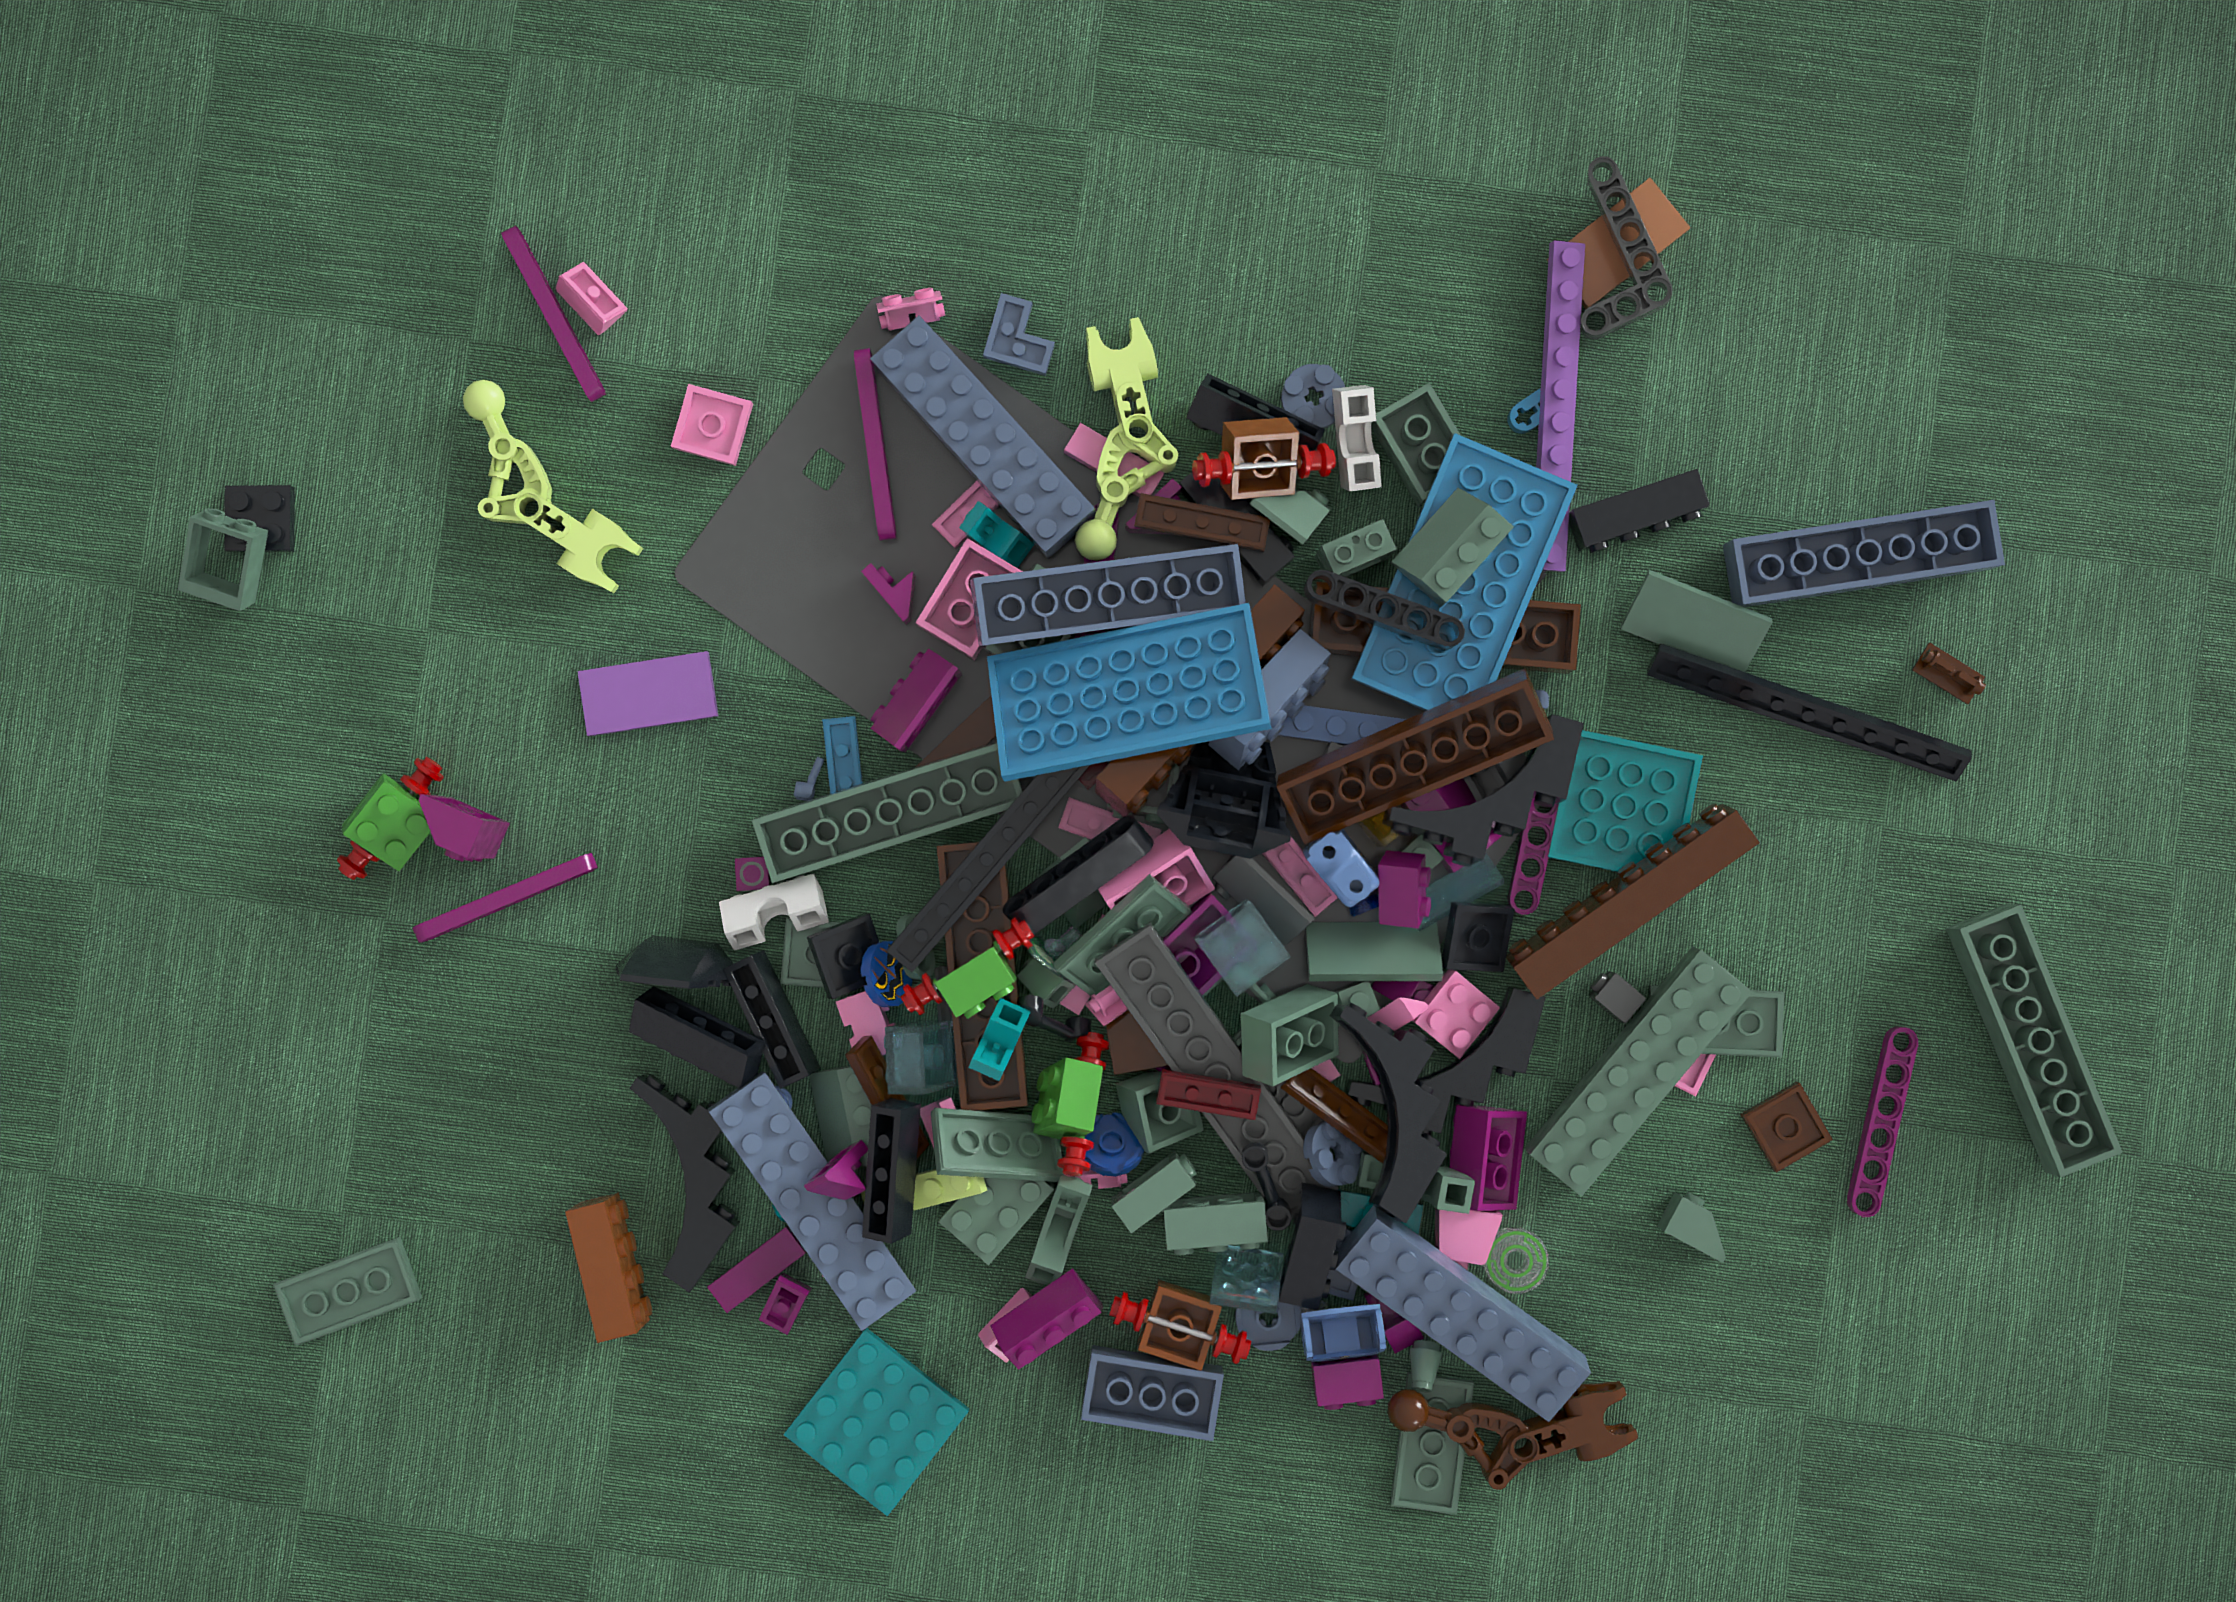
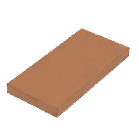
[1547,178,1690,309]

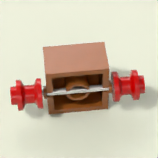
[1192,417,1336,500]
[1109,1279,1251,1371]

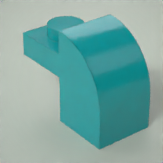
[959,501,1034,568]
[968,998,1030,1081]

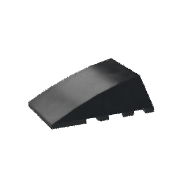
[1156,741,1291,859]
[616,935,734,989]

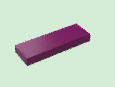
[707,1225,806,1313]

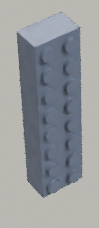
[870,315,1096,559]
[1723,500,2005,607]
[970,544,1246,646]
[708,1071,916,1331]
[1336,1206,1591,1422]

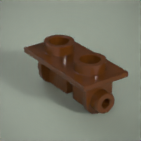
[1912,642,1986,705]

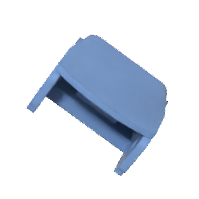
[1302,829,1380,907]
[1300,1304,1386,1362]

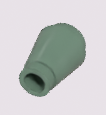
[1409,1340,1443,1393]

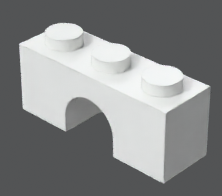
[1332,385,1382,491]
[719,873,829,951]

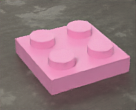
[671,384,753,466]
[1412,969,1500,1059]

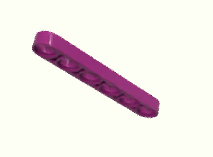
[501,225,606,402]
[854,348,897,541]
[1507,798,1559,915]
[412,853,598,943]
[1847,1026,1918,1217]

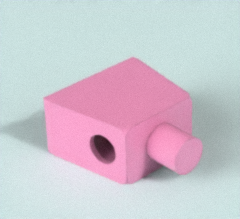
[1435,1208,1503,1270]

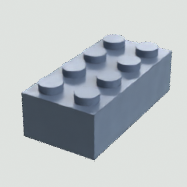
[1208,629,1331,770]
[1081,1345,1224,1441]

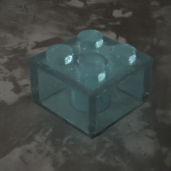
[1193,899,1291,997]
[884,1020,957,1095]

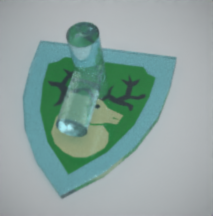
[1028,925,1081,982]

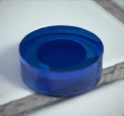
[1348,894,1379,918]

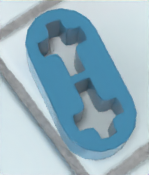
[1507,388,1541,434]

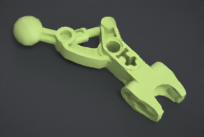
[1075,317,1178,561]
[463,380,643,593]

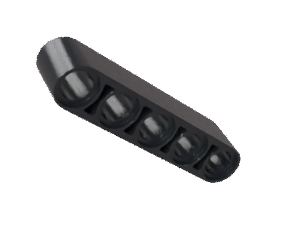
[1304,570,1465,650]
[1003,815,1154,934]

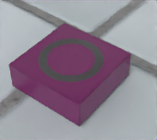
[735,857,771,891]

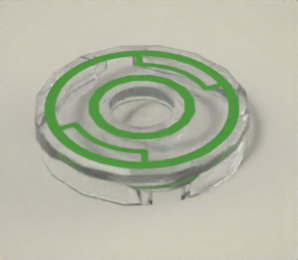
[1483,1227,1549,1294]

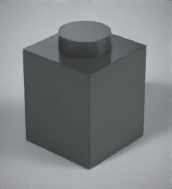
[1588,971,1646,1024]

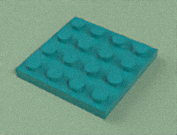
[1548,730,1703,872]
[783,1328,970,1516]

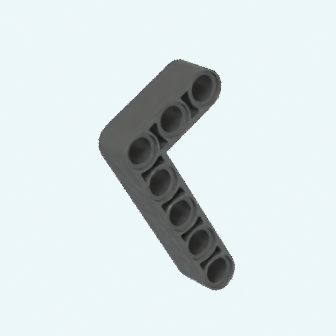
[1580,156,1673,340]

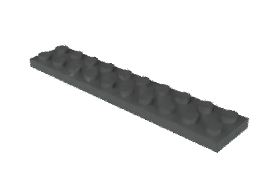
[1095,922,1338,1220]

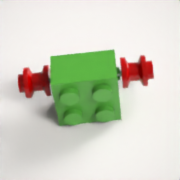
[337,757,444,880]
[901,917,1035,1019]
[1031,1032,1109,1176]

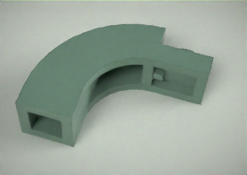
[1356,1152,1475,1214]
[1025,1174,1093,1286]

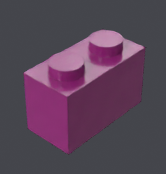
[1378,850,1431,929]
[1311,1354,1384,1410]

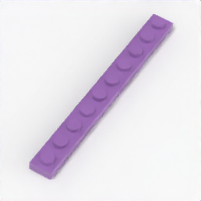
[1536,240,1585,572]

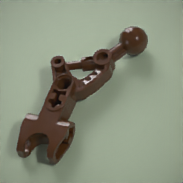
[1387,1381,1638,1490]

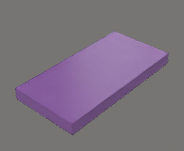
[577,651,719,737]

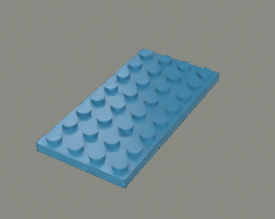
[1351,433,1578,711]
[987,603,1272,782]

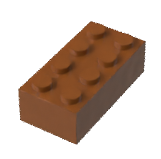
[565,1192,652,1343]

